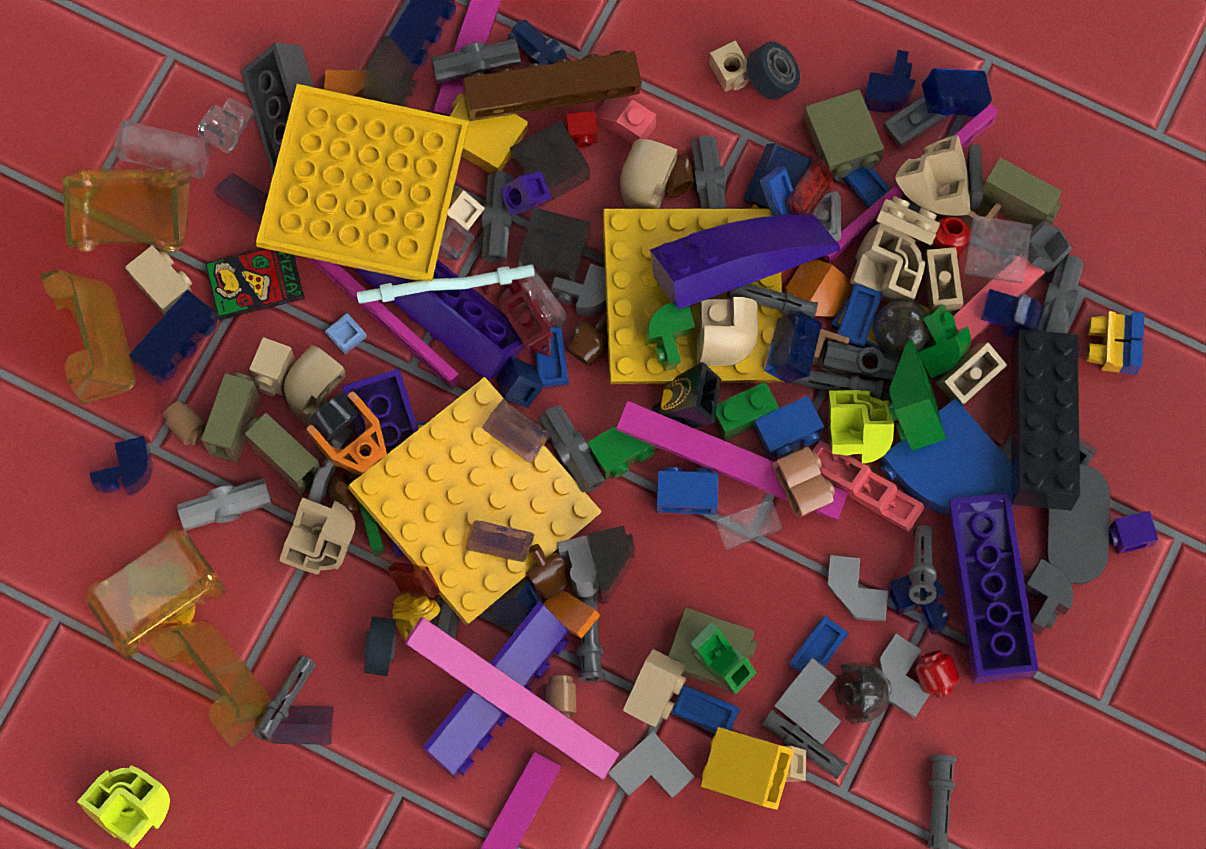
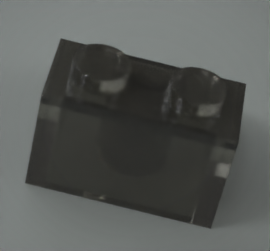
[362,35,417,107]
[588,526,635,604]

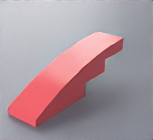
[953,252,1045,341]
[812,440,925,532]

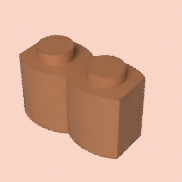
[772,447,835,519]

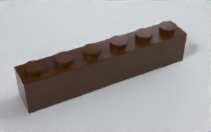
[463,50,642,121]

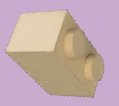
[125,245,194,318]
[923,247,963,315]
[249,337,296,396]
[935,343,1007,404]
[623,649,686,727]

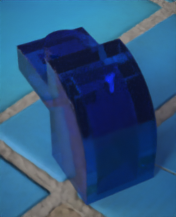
[864,50,916,113]
[981,289,1043,338]
[90,436,153,495]
[887,574,948,635]

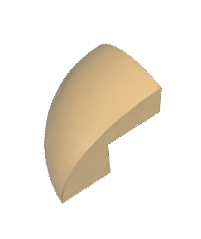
[895,135,970,216]

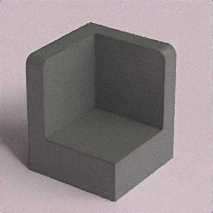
[1019,221,1072,272]

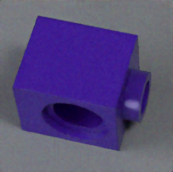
[499,171,552,216]
[1109,511,1159,554]

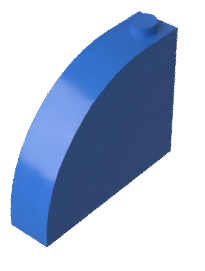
[879,398,1017,516]

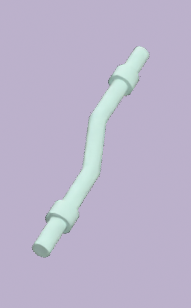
[357,265,535,304]

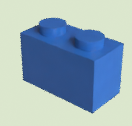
[753,396,824,459]
[657,467,719,515]

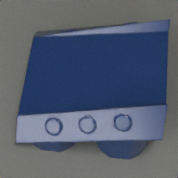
[743,143,820,209]

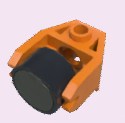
[306,391,387,476]

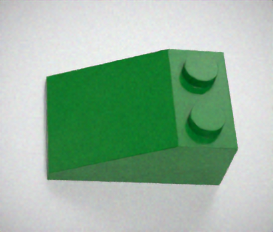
[887,339,946,451]

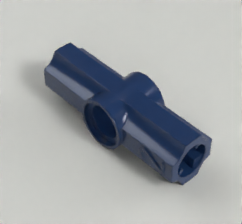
[508,19,572,66]

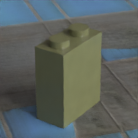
[804,89,884,178]
[982,157,1063,231]
[201,372,261,464]
[245,413,320,497]
[668,607,758,693]

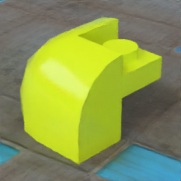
[828,390,894,464]
[77,765,170,848]

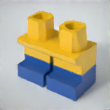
[1086,311,1144,375]

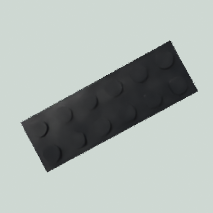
[1011,329,1080,511]

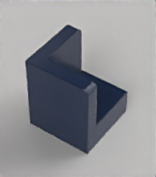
[496,357,544,408]
[490,579,543,627]

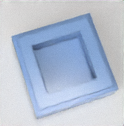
[325,313,367,355]

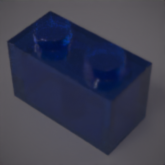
[921,68,992,117]
[765,311,822,383]

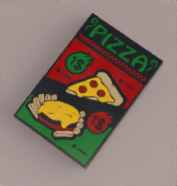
[205,249,305,320]

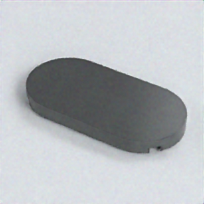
[1047,464,1110,584]

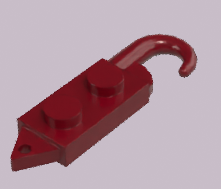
[482,269,554,357]

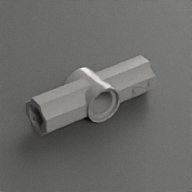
[177,478,272,531]

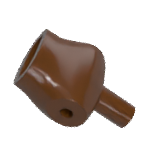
[665,154,696,197]
[565,311,608,366]
[328,474,359,515]
[525,544,569,598]

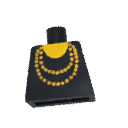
[652,362,721,428]

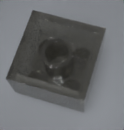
[510,120,590,207]
[518,207,591,283]

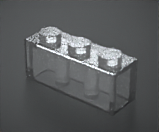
[114,120,211,179]

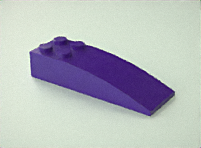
[650,214,840,310]
[342,368,419,558]
[949,492,1039,684]

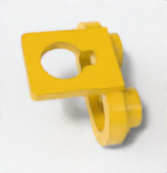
[392,593,440,648]

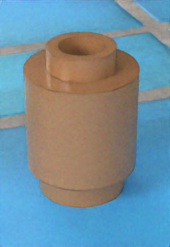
[163,401,207,445]
[545,675,577,719]

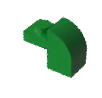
[644,303,695,371]
[918,304,971,378]
[690,622,757,694]

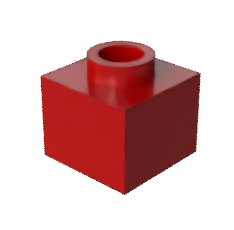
[566,111,598,148]

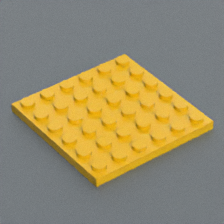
[256,84,469,282]
[602,209,787,384]
[348,377,602,626]

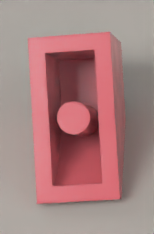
[595,97,656,145]

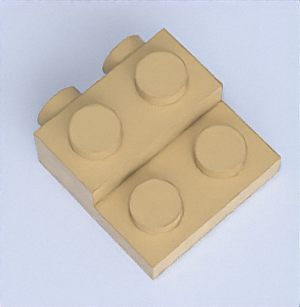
[876,196,940,245]

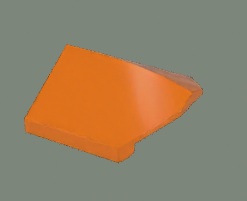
[786,259,854,319]

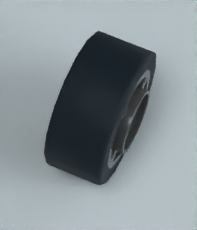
[746,41,800,100]
[363,616,397,676]

